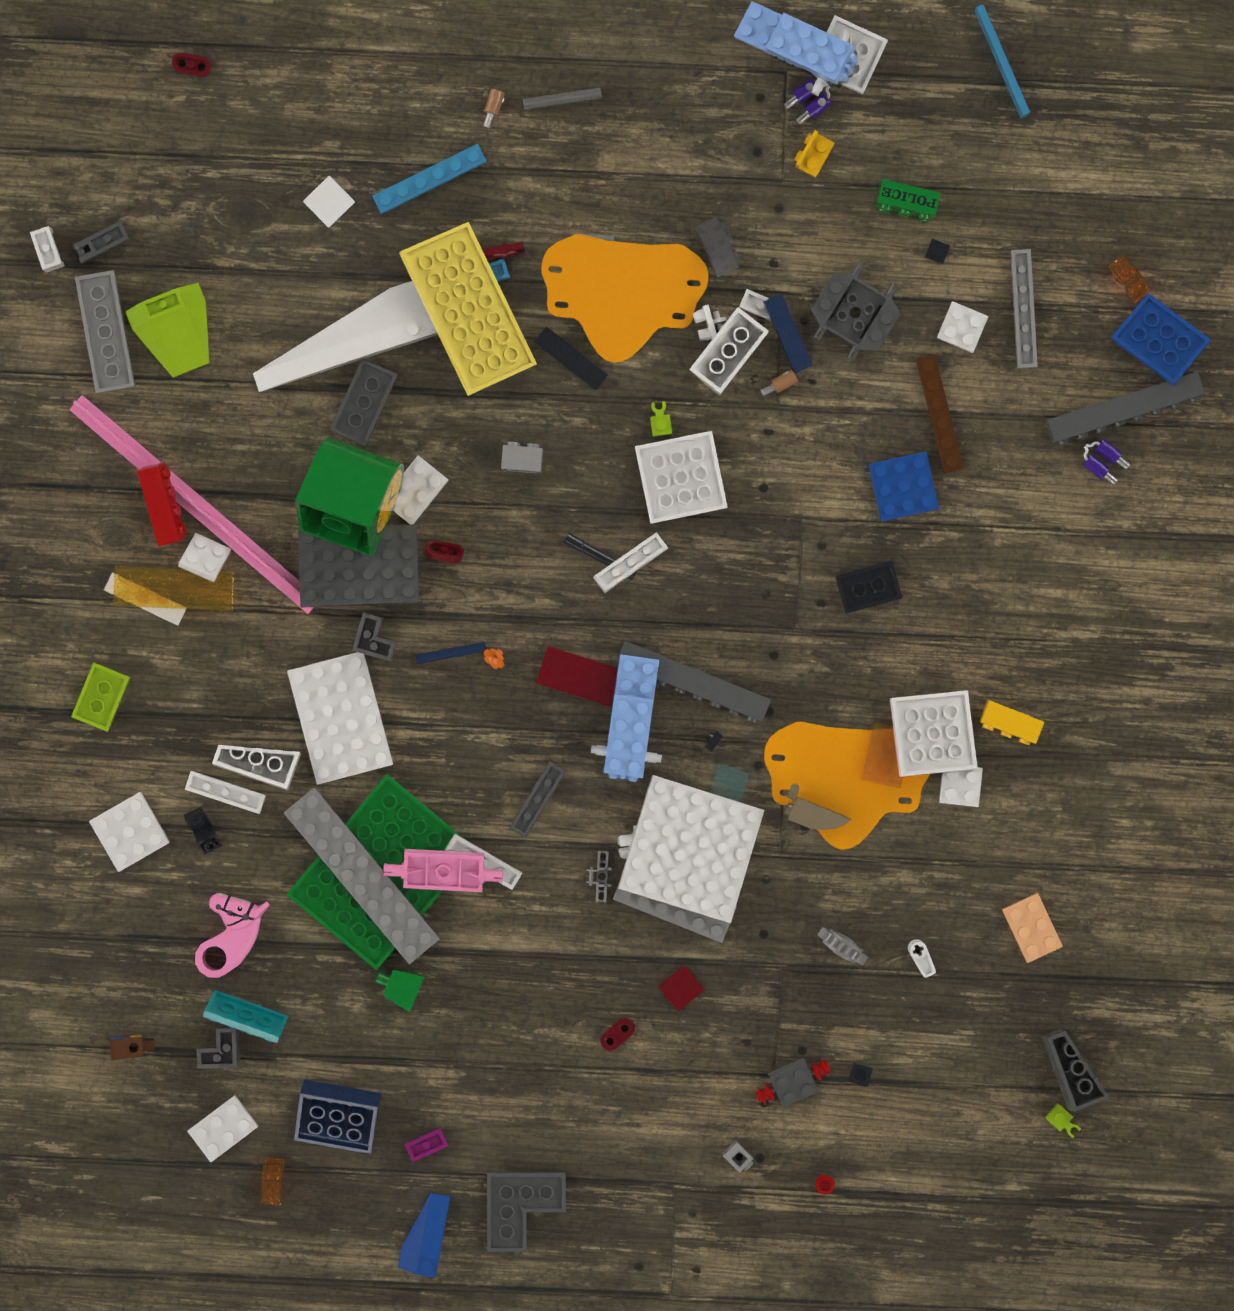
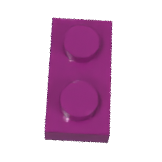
[404,1127,449,1162]

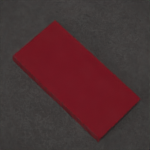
[536,646,618,707]

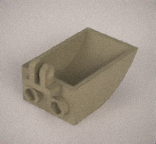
[784,784,852,830]

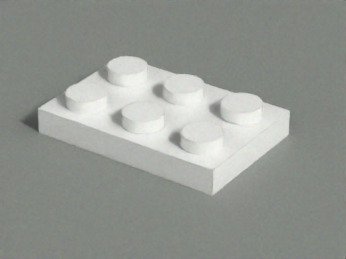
[393,456,449,525]
[187,1095,258,1162]

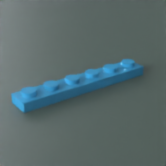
[373,144,487,214]

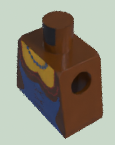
[109,1034,155,1060]

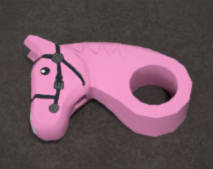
[195,893,270,978]

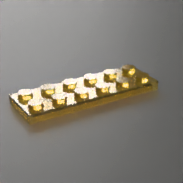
[113,566,234,611]

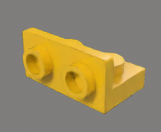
[794,130,835,178]

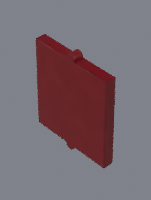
[658,965,705,1012]

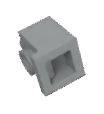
[722,1140,753,1173]

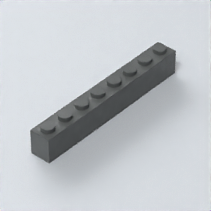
[1045,371,1205,445]
[616,641,771,723]

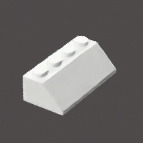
[689,307,769,395]

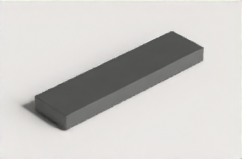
[509,761,566,838]

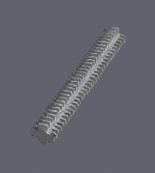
[523,88,602,110]

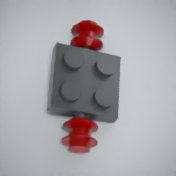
[755,1058,831,1108]

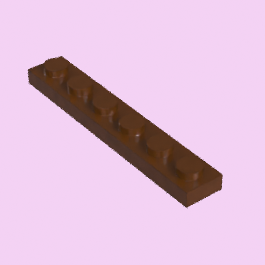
[916,354,964,474]

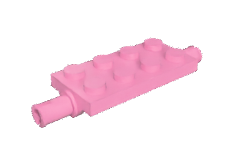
[383,849,503,892]

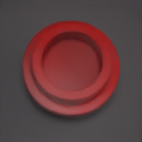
[815,1175,835,1195]

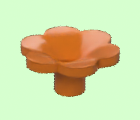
[483,648,505,669]

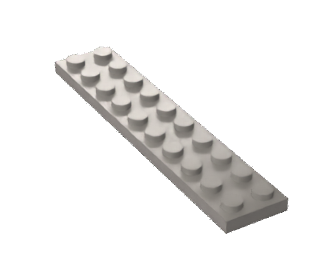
[284,787,440,964]

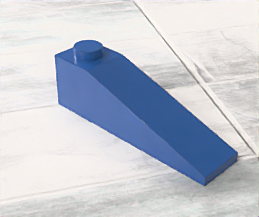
[398,1193,450,1278]

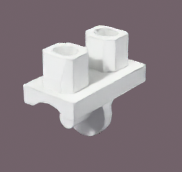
[693,305,727,341]

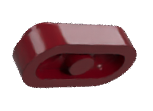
[172,53,212,78]
[424,540,464,563]
[600,1017,635,1051]

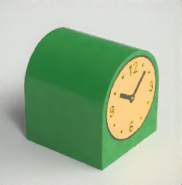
[295,437,404,557]

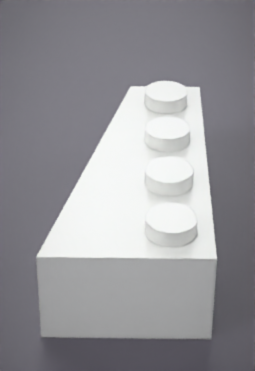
[212,745,301,791]

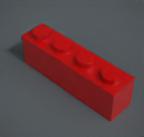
[137,462,187,546]

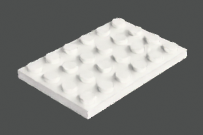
[287,652,393,785]

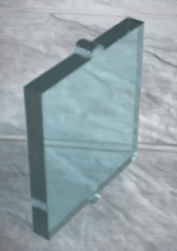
[709,764,750,802]

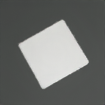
[303,176,355,227]

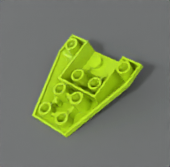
[126,283,210,378]

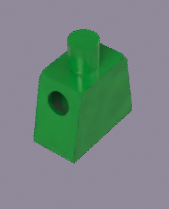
[375,968,425,1012]

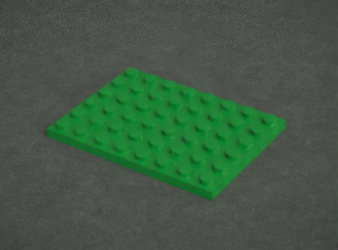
[286,774,466,970]

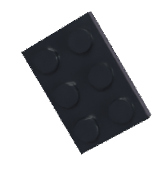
[835,560,902,614]

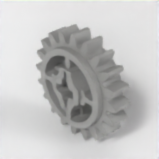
[818,927,868,965]

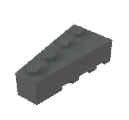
[1041,1029,1110,1112]

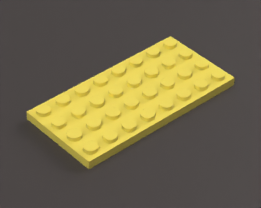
[399,222,537,396]

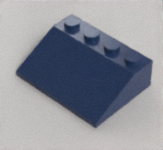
[294,1079,381,1154]

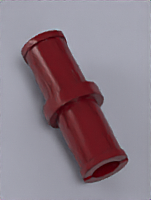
[484,241,525,261]

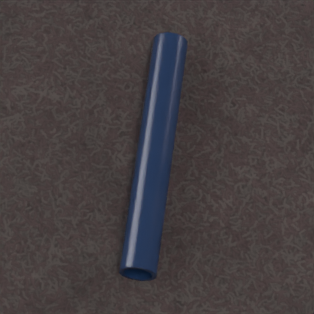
[415,642,486,664]

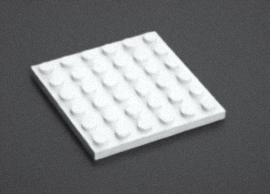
[618,775,764,923]

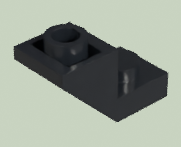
[184,807,222,854]

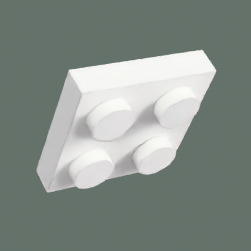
[937,301,988,353]
[178,533,231,582]
[939,767,983,807]

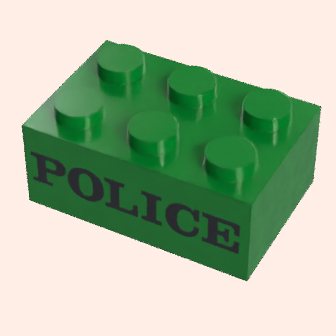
[874,179,941,223]

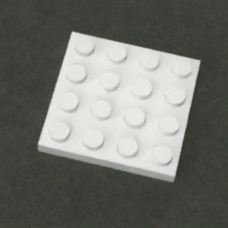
[635,431,728,524]
[890,690,978,777]

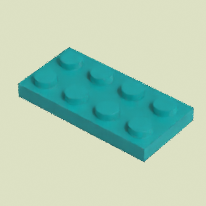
[203,990,289,1043]

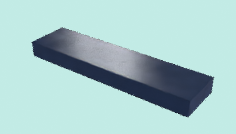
[763,293,813,374]

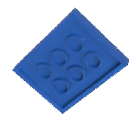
[1111,293,1211,386]

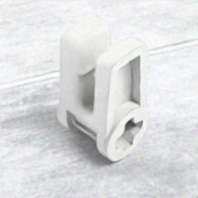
[908,939,936,978]

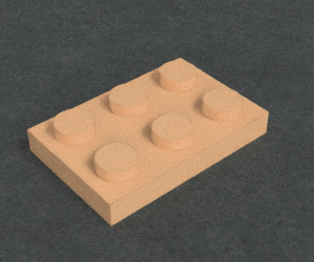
[1002,893,1063,963]

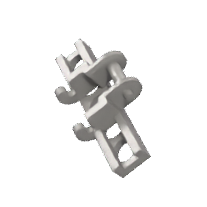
[586,851,612,903]

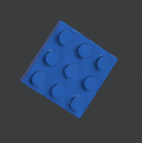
[868,451,939,522]

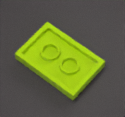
[71,662,131,732]

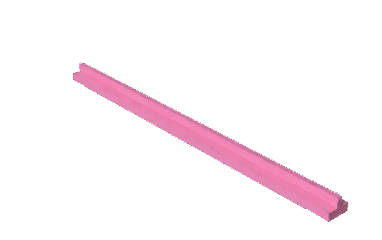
[69,395,314,614]

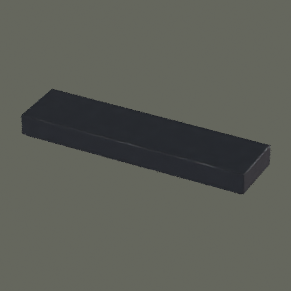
[534,326,608,390]

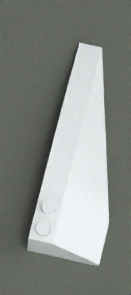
[253,281,438,392]

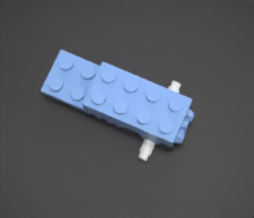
[734,1,858,96]
[591,654,662,782]

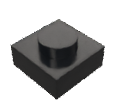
[924,238,950,265]
[704,731,723,752]
[848,1062,873,1087]

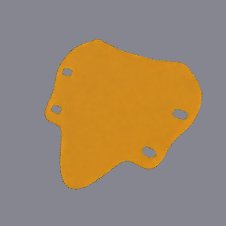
[541,234,708,363]
[764,722,930,850]

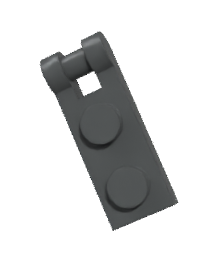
[72,221,130,264]

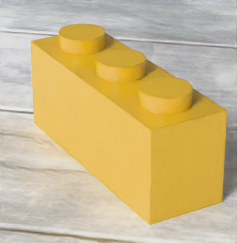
[979,700,1044,746]

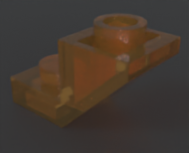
[1109,255,1150,303]
[261,1157,285,1205]

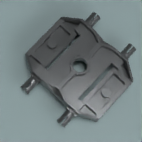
[811,263,901,361]

